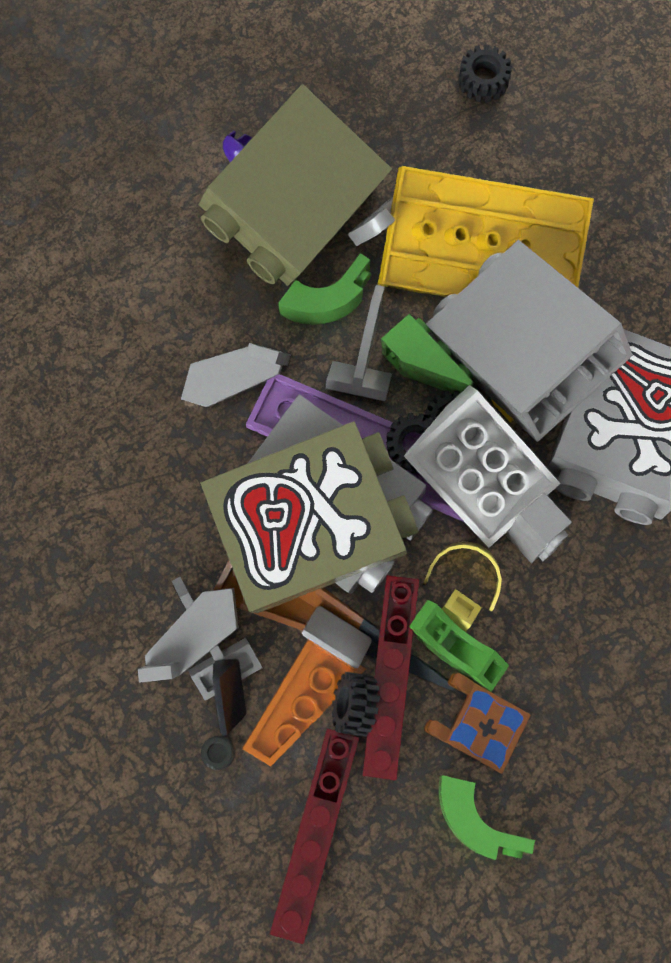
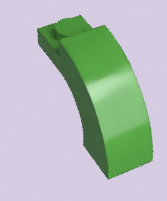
[278,253,371,325]
[409,600,509,692]
[439,775,535,860]

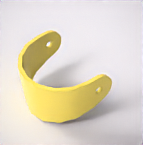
[423,541,502,612]

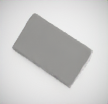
[302,606,372,669]

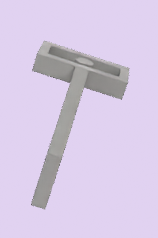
[326,285,392,401]
[181,343,291,407]
[172,577,262,701]
[138,588,239,682]

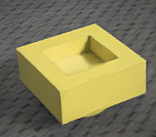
[442,589,482,632]

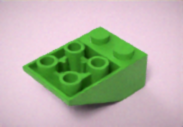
[381,314,474,394]

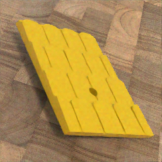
[378,166,594,297]

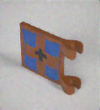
[424,673,531,774]

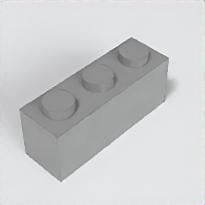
[506,493,572,564]

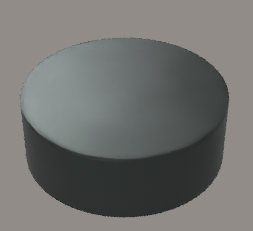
[201,736,235,770]

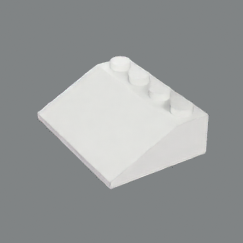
[404,385,560,548]

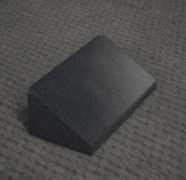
[212,659,246,736]

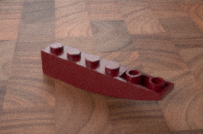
[363,575,419,780]
[270,728,359,944]

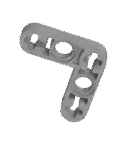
[348,197,395,246]

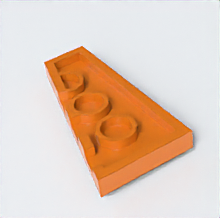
[242,639,366,767]

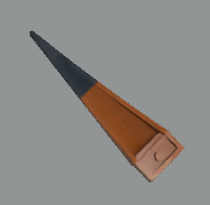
[213,560,455,691]

